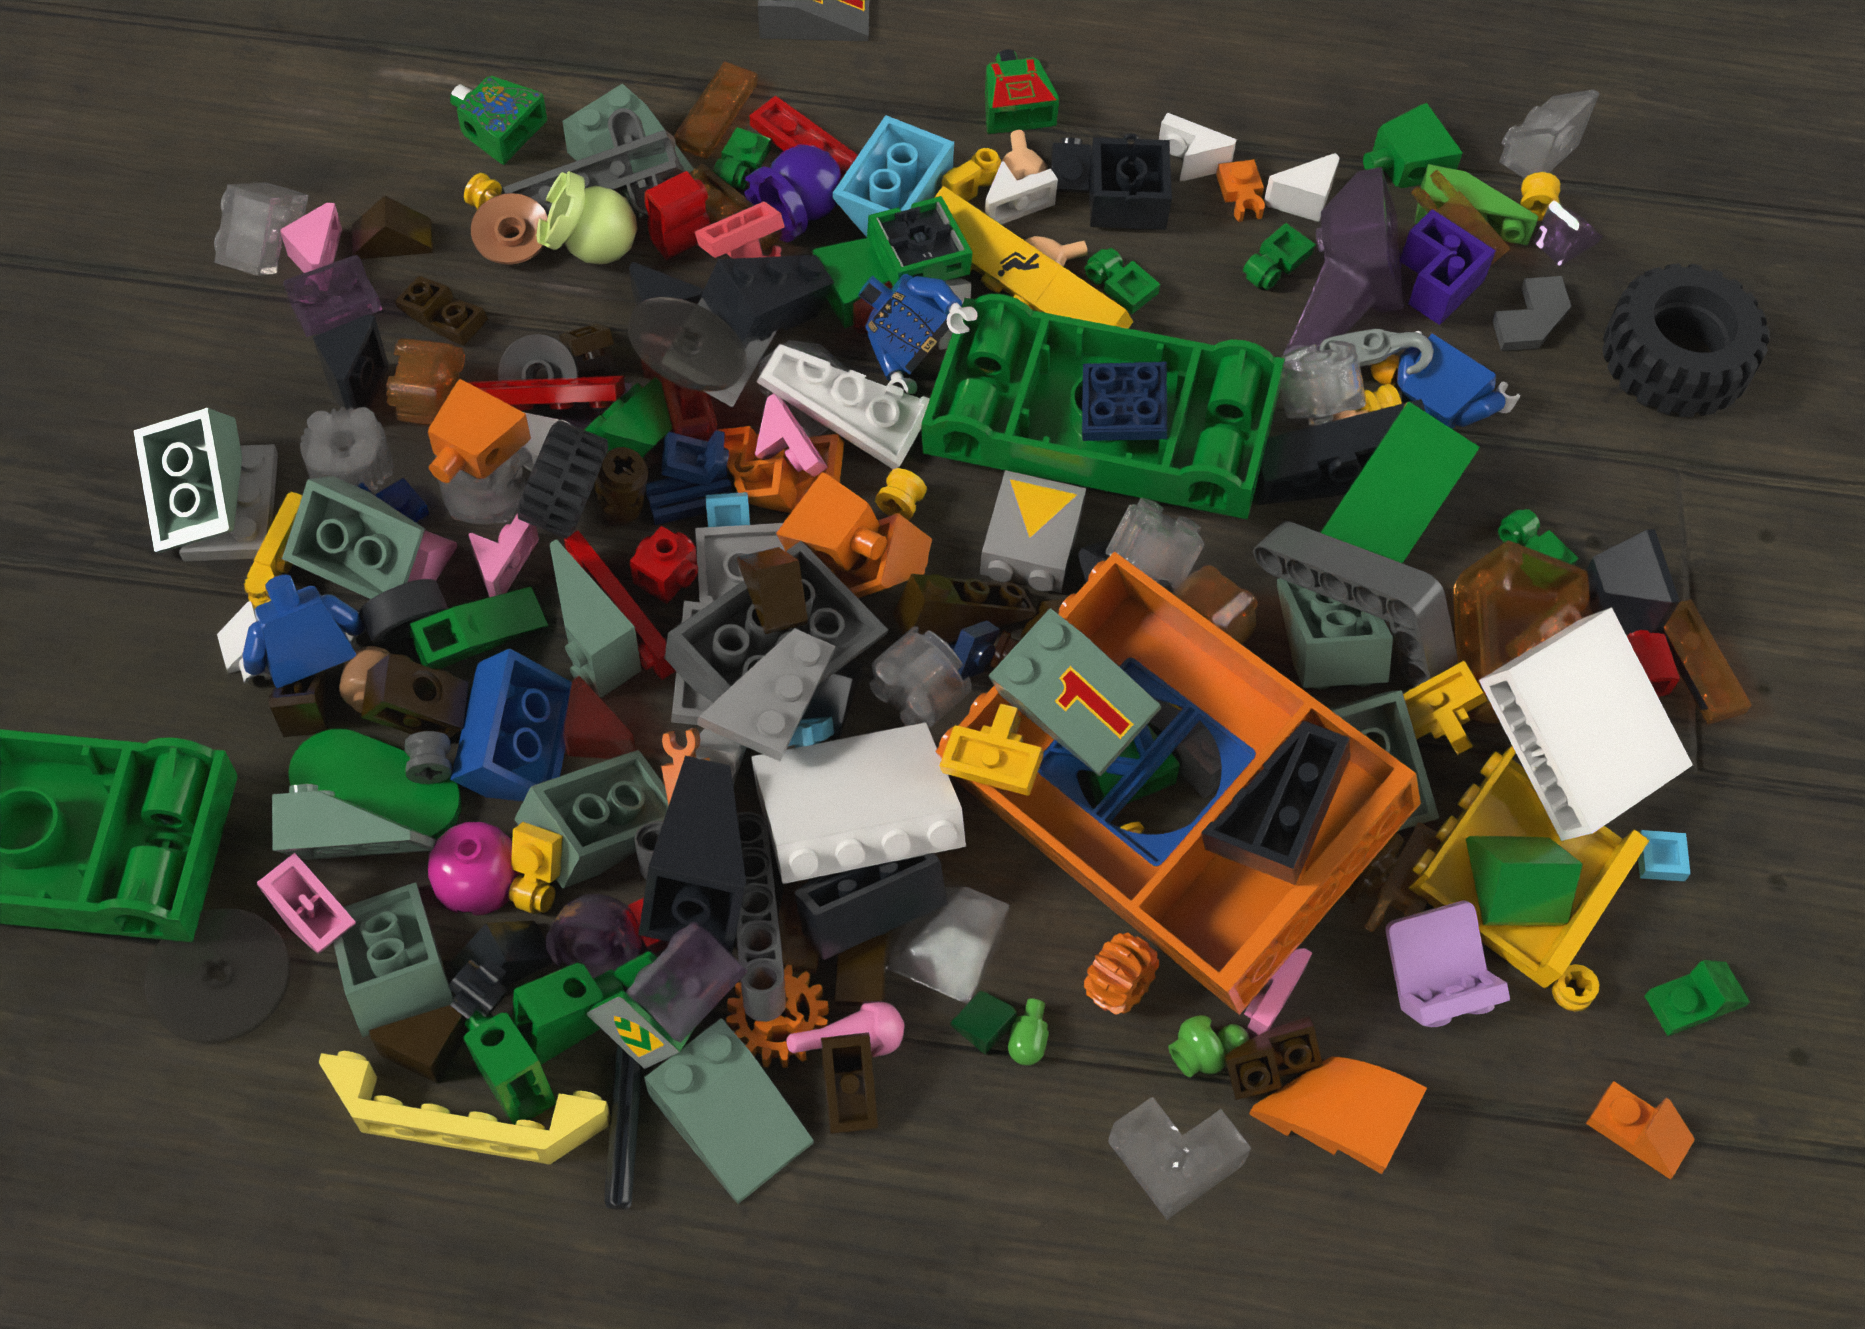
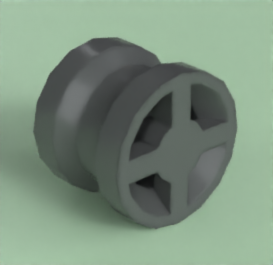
[405,731,452,784]

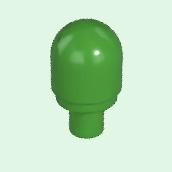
[1008,999,1049,1066]

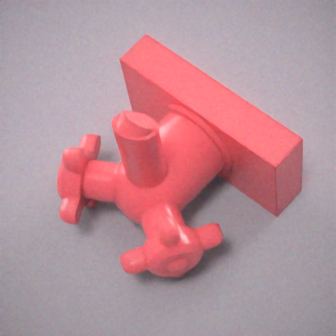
[695,202,785,259]

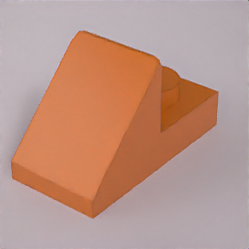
[1586,1081,1695,1179]

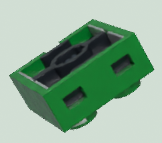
[867,196,973,286]

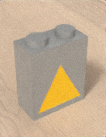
[980,470,1086,593]

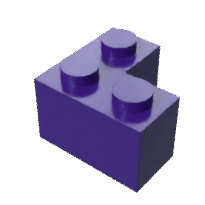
[1400,209,1496,325]

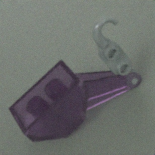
[1283,167,1434,377]

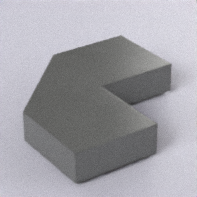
[1492,276,1571,351]

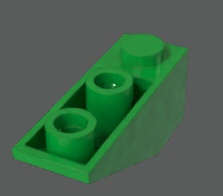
[409,587,548,669]

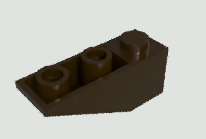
[893,574,1037,645]

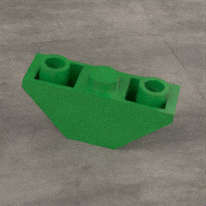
[585,377,672,458]

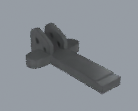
[503,108,685,216]

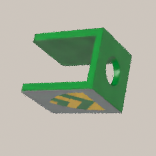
[587,952,708,1069]

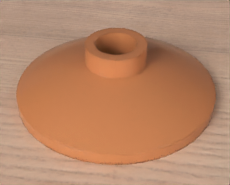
[471,193,548,265]

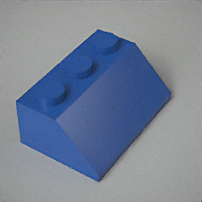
[450,648,578,801]

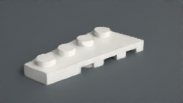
[756,344,930,469]

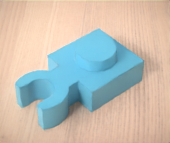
[788,717,834,748]

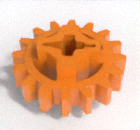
[726,964,829,1068]

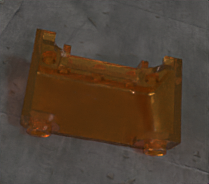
[1453,540,1590,724]

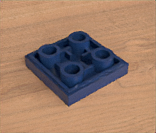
[1082,362,1167,441]

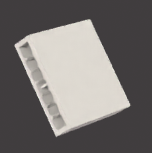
[1479,608,1693,841]
[752,722,966,884]

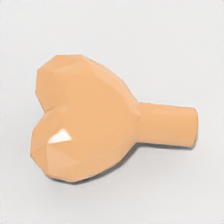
[1001,130,1048,181]
[1025,236,1088,267]

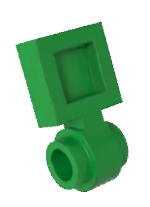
[713,127,772,190]
[1243,223,1316,290]
[1085,248,1160,315]
[1498,509,1579,588]

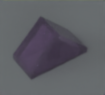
[1534,200,1604,266]

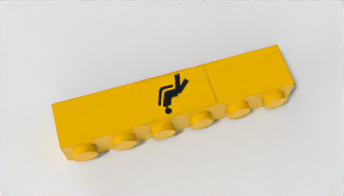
[934,186,1133,329]

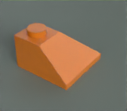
[830,513,932,598]

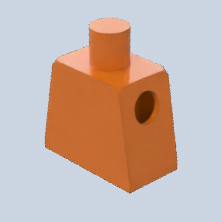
[428,379,531,483]
[776,472,887,572]

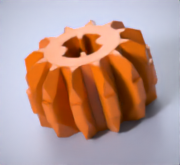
[1084,932,1159,1015]

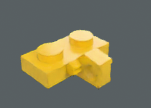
[1403,661,1488,755]
[939,703,1044,796]

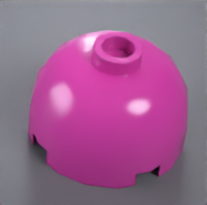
[428,822,520,916]

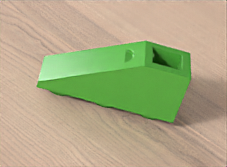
[1415,164,1538,245]

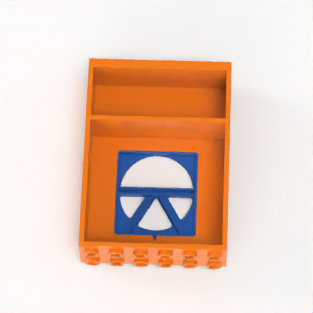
[935,551,1421,1015]

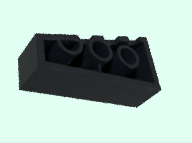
[1255,399,1426,505]

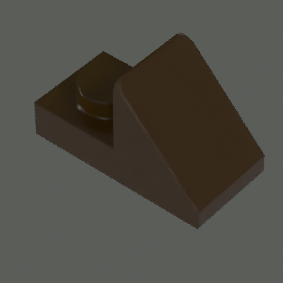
[559,323,616,377]
[821,1032,878,1134]

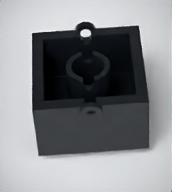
[1089,133,1172,230]

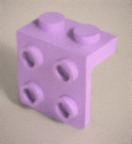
[1386,900,1510,1027]

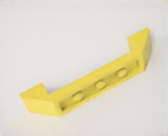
[319,1051,611,1165]

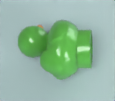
[1169,1015,1249,1077]

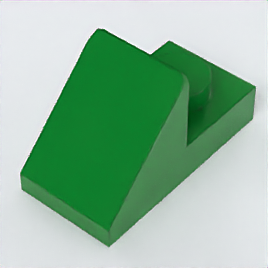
[1645,960,1750,1036]

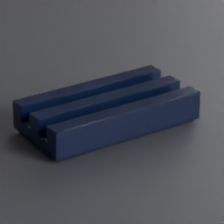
[645,468,733,525]

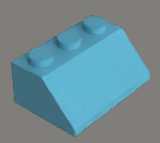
[833,115,954,237]

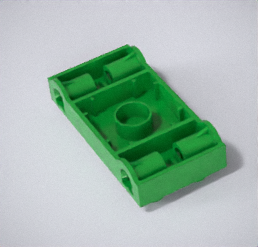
[921,294,1285,520]
[0,729,238,942]

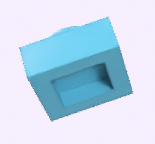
[706,492,750,527]
[1638,830,1690,881]

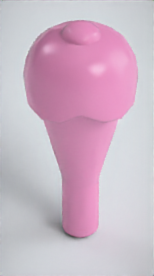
[787,1002,905,1057]

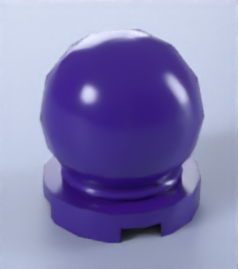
[744,144,842,242]

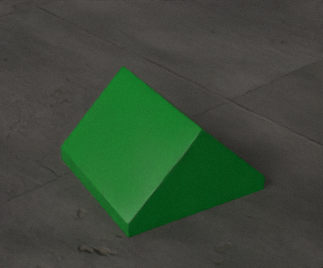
[1466,836,1583,926]

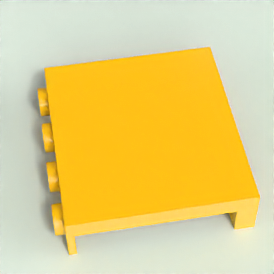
[1409,746,1649,988]

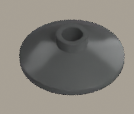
[498,334,578,416]

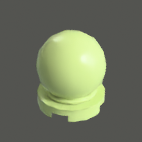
[536,171,638,264]

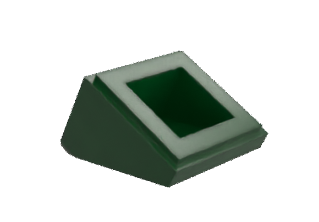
[950,990,1018,1055]

